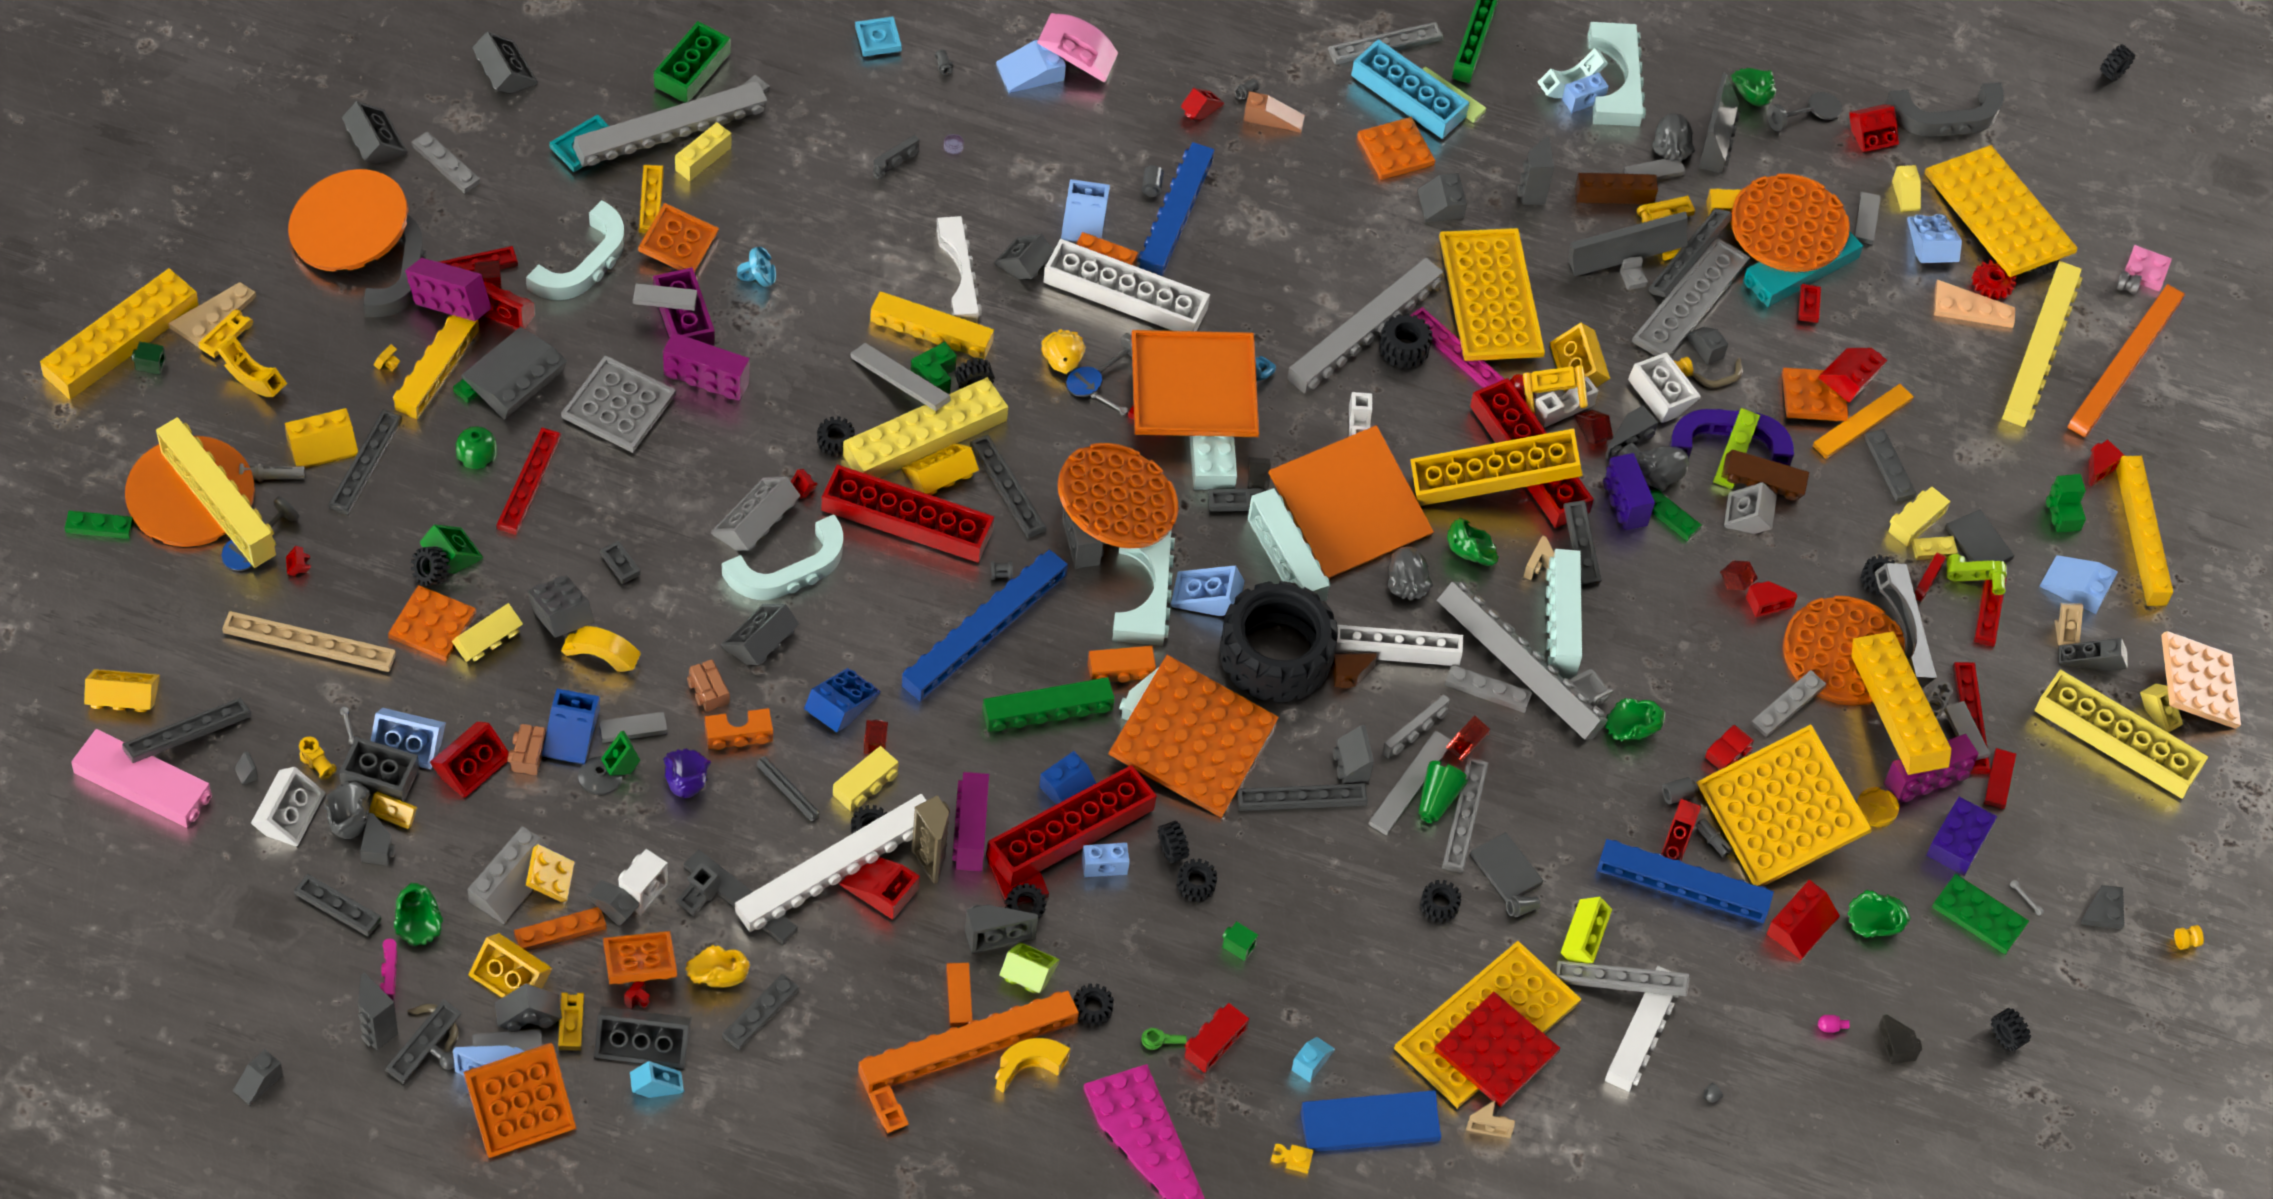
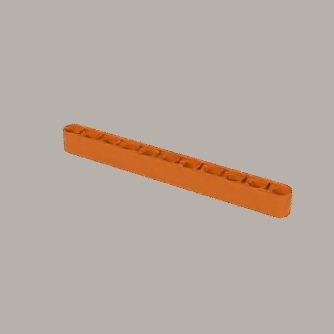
[2067,284,2185,438]

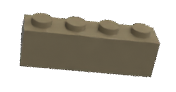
[912,795,950,884]

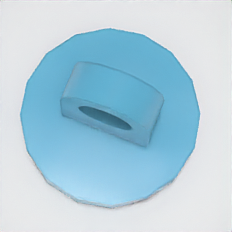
[737,247,776,287]

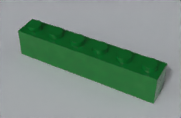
[1452,0,1499,84]
[982,677,1115,732]

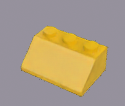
[1549,322,1610,392]
[285,408,358,468]
[901,443,979,495]
[84,669,160,712]
[468,933,553,998]

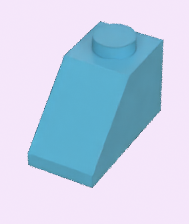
[1291,1037,1335,1082]
[630,1061,684,1098]

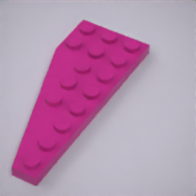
[1083,1064,1205,1199]

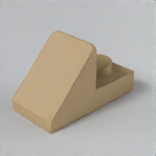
[1523,535,1554,580]
[2055,603,2083,645]
[1466,1101,1515,1138]

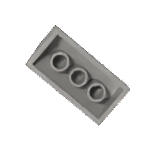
[711,476,801,551]
[468,826,549,925]

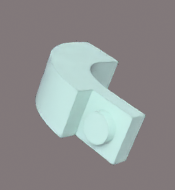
[1538,48,1608,98]

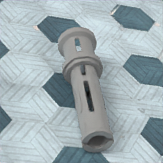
[239,463,305,482]

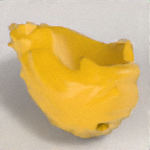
[1041,329,1086,374]
[685,945,750,988]

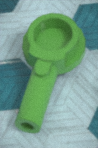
[1141,1028,1187,1050]

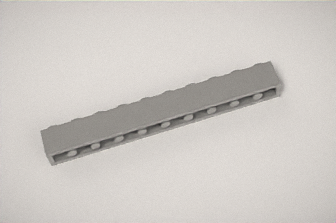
[573,81,767,167]
[1287,258,1443,394]
[1437,581,1608,740]

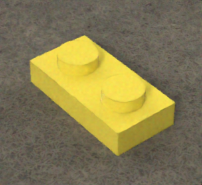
[1912,536,1958,560]

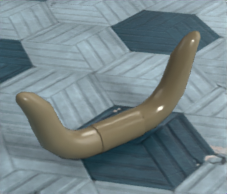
[1692,358,1743,388]
[407,1004,459,1052]

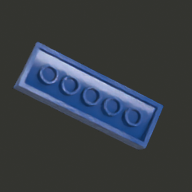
[1300,1090,1441,1152]

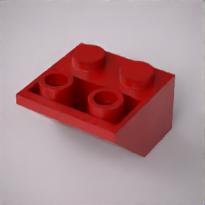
[1849,104,1899,152]

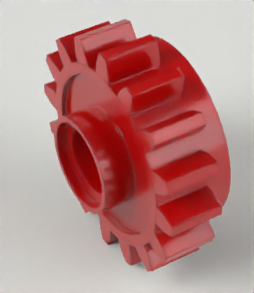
[1972,260,2016,301]

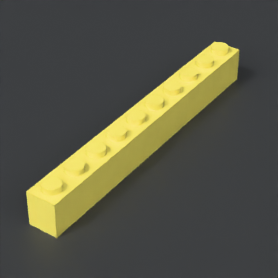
[2002,261,2083,427]

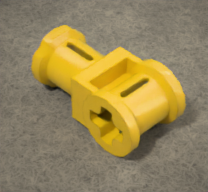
[299,736,337,780]

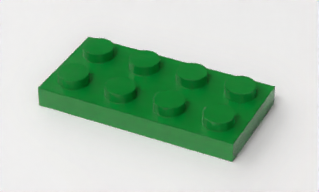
[1932,873,2029,955]

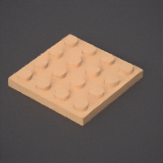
[2161,631,2241,729]

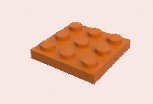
[1357,117,1435,180]
[638,203,719,273]
[1782,368,1848,421]
[388,585,476,661]
[603,931,677,984]

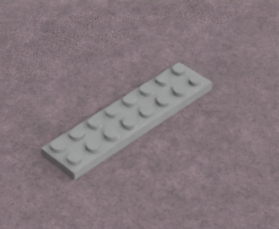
[1632,238,1750,356]

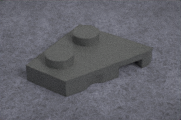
[2081,885,2125,929]

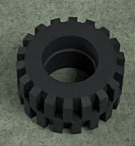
[1379,313,1433,369]

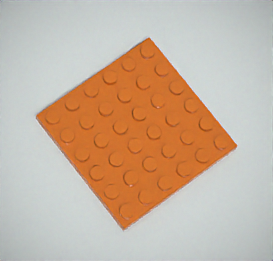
[1108,655,1279,818]

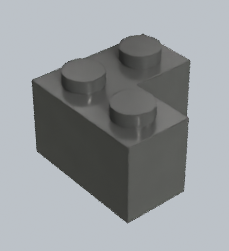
[495,984,562,1032]

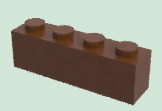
[1575,172,1658,204]
[1721,449,1809,501]

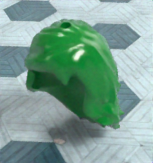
[1731,68,1777,107]
[1447,517,1499,566]
[1605,698,1665,741]
[394,882,443,947]
[1847,890,1911,938]

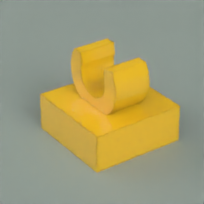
[374,344,400,372]

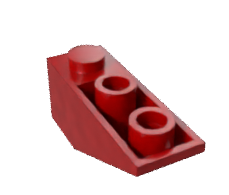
[1661,799,1701,861]

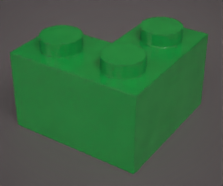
[910,342,957,394]
[2046,474,2086,533]

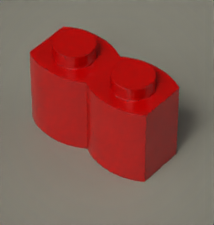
[1705,725,1754,770]

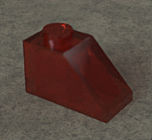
[1574,410,1613,446]
[1446,715,1491,761]

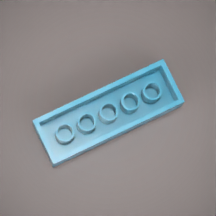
[1351,39,1469,139]

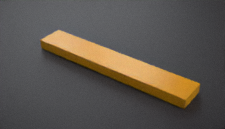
[1812,384,1914,459]

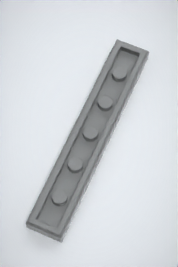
[1328,22,1443,65]
[851,343,951,411]
[1369,730,1454,836]
[1442,757,1489,874]
[1555,961,1690,996]

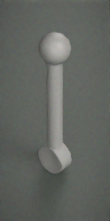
[1090,392,1128,416]
[340,707,356,745]
[2010,880,2044,916]

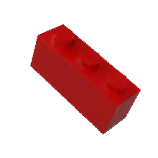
[1185,1003,1250,1073]

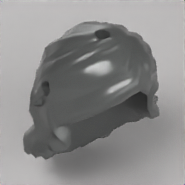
[1652,113,1695,161]
[1638,446,1690,492]
[1387,547,1433,600]
[323,781,370,839]

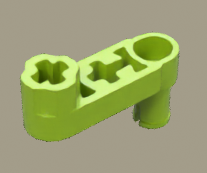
[1946,554,2007,595]

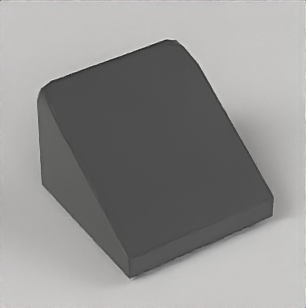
[235,751,258,784]

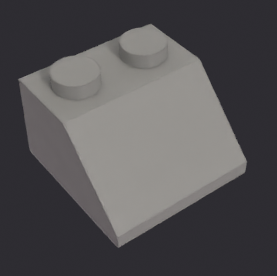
[1724,482,1777,534]

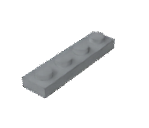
[412,132,480,194]
[1445,665,1532,713]
[1751,670,1826,738]
[1382,695,1450,759]

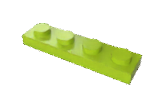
[1713,408,1760,490]

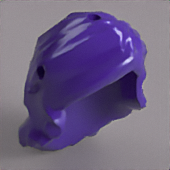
[663,748,711,798]

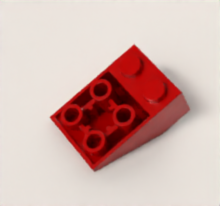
[840,857,920,920]

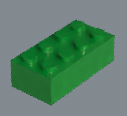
[654,21,731,103]

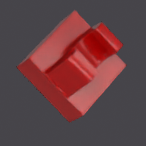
[791,469,818,499]
[286,546,311,576]
[624,981,650,1010]

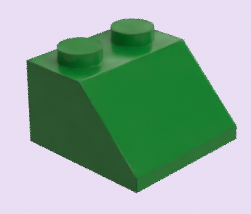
[419,524,483,574]

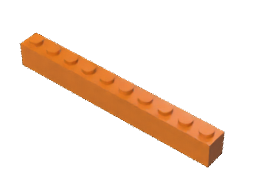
[858,991,1079,1094]

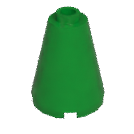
[1418,761,1468,823]

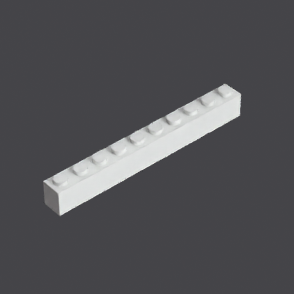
[735,793,927,932]

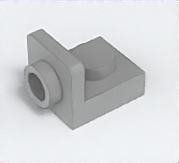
[1620,256,1648,290]

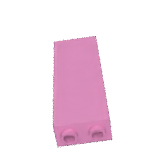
[71,729,212,828]

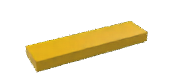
[639,165,664,233]

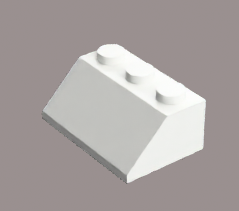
[1628,352,1701,423]
[251,767,326,846]

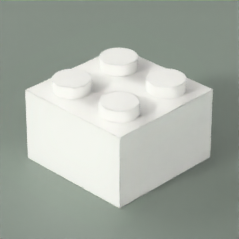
[618,849,668,916]

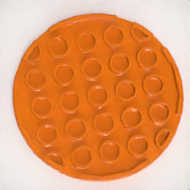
[288,169,409,272]
[1731,174,1850,272]
[125,436,255,547]
[1058,443,1179,549]
[1783,596,1905,706]

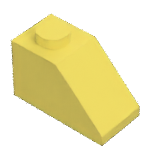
[1892,165,1921,212]
[2140,683,2183,733]

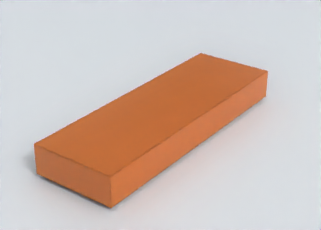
[946,963,972,1026]

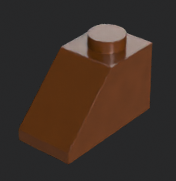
[1332,653,1377,688]

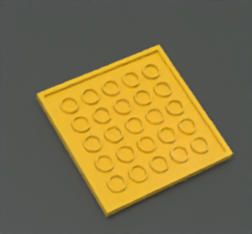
[1696,724,1872,886]

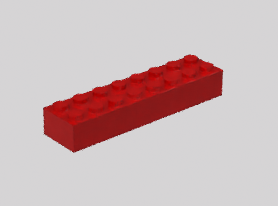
[1470,378,1594,528]
[821,464,994,563]
[986,765,1157,887]

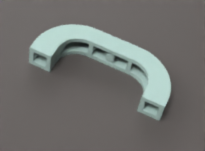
[526,200,624,300]
[722,514,843,600]

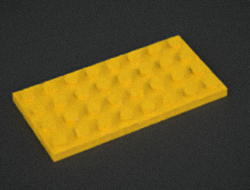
[1924,145,2078,277]
[1439,228,1545,361]
[1394,941,1581,1109]

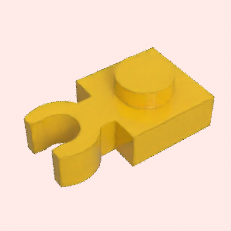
[1271,1144,1314,1174]

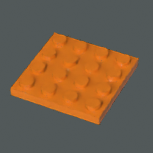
[463,1043,576,1158]

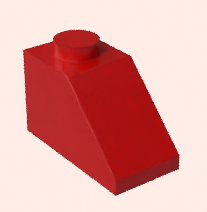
[1180,88,1224,120]
[2089,439,2125,486]
[1746,581,1797,617]

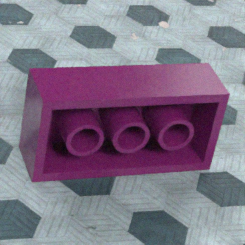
[405,258,491,321]
[653,267,715,346]
[663,332,750,401]
[1884,733,1979,803]
[952,772,989,871]

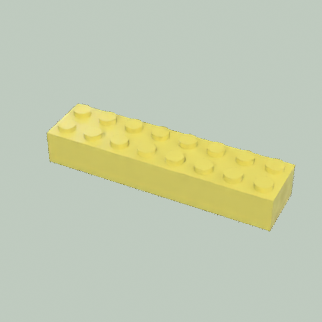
[843,377,1008,478]
[156,417,276,568]
[2034,669,2208,799]

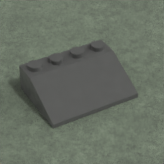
[1699,73,1740,173]
[461,327,567,420]

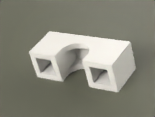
[1534,376,1598,428]
[1349,392,1372,436]

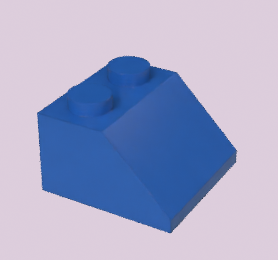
[1039,751,1096,805]

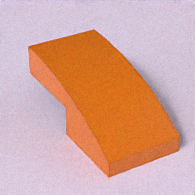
[868,1085,909,1134]

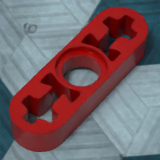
[1914,552,1946,603]

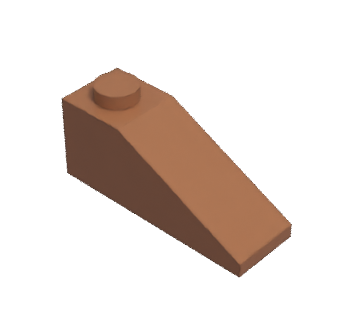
[1244,91,1305,132]

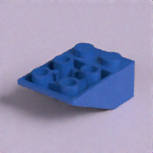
[804,668,881,732]
[542,688,600,764]

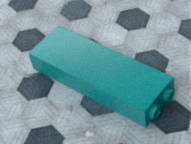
[1743,231,1863,307]

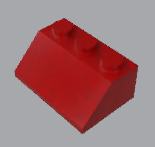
[483,282,535,330]
[1818,348,1888,403]
[430,721,509,798]
[1767,880,1840,960]

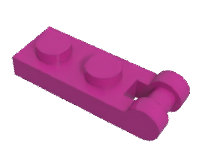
[380,938,398,1003]

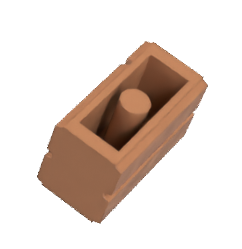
[687,659,730,712]
[508,724,547,776]

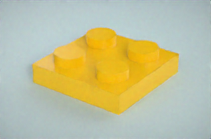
[526,844,575,903]

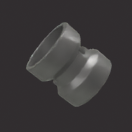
[2116,270,2142,295]

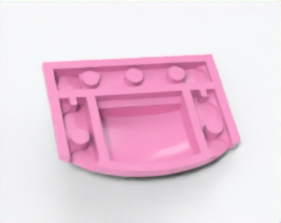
[1037,13,1118,82]

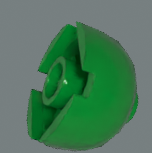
[455,426,498,469]

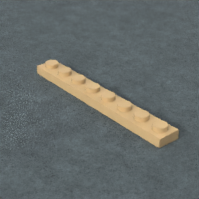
[222,611,396,672]

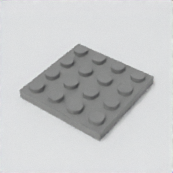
[561,355,676,453]

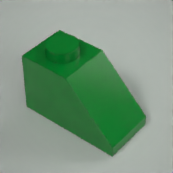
[601,731,641,776]

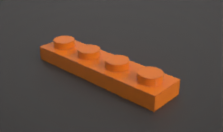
[514,907,607,951]

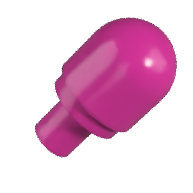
[1818,1015,1849,1033]

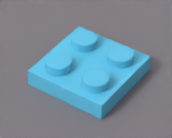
[855,17,902,57]

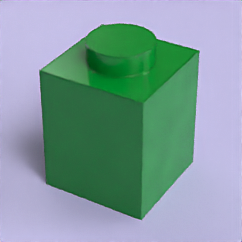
[1222,921,1259,961]

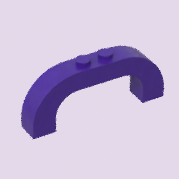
[1669,409,1794,466]

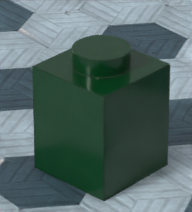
[132,341,166,374]

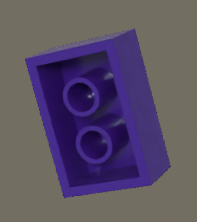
[1603,453,1655,531]
[1926,796,1997,876]

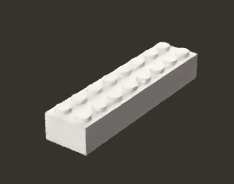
[1043,239,1210,331]

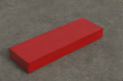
[1983,748,2017,809]

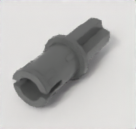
[1696,818,1733,858]

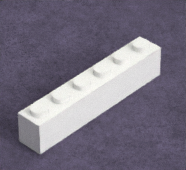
[1335,625,1463,666]
[1605,966,1678,1092]

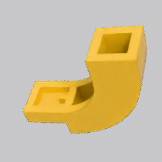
[217,336,287,397]
[561,626,641,672]
[995,1038,1071,1093]

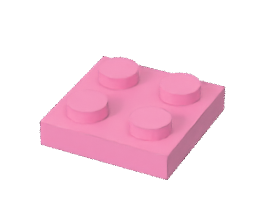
[2125,245,2172,292]

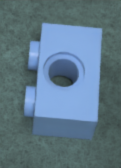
[1562,72,1609,113]
[1082,843,1130,878]

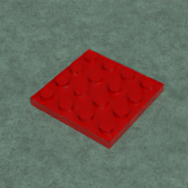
[1434,991,1561,1108]

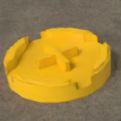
[1856,787,1899,827]

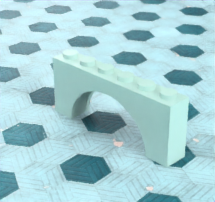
[1588,22,1646,127]
[1112,531,1175,646]

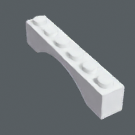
[937,216,982,324]

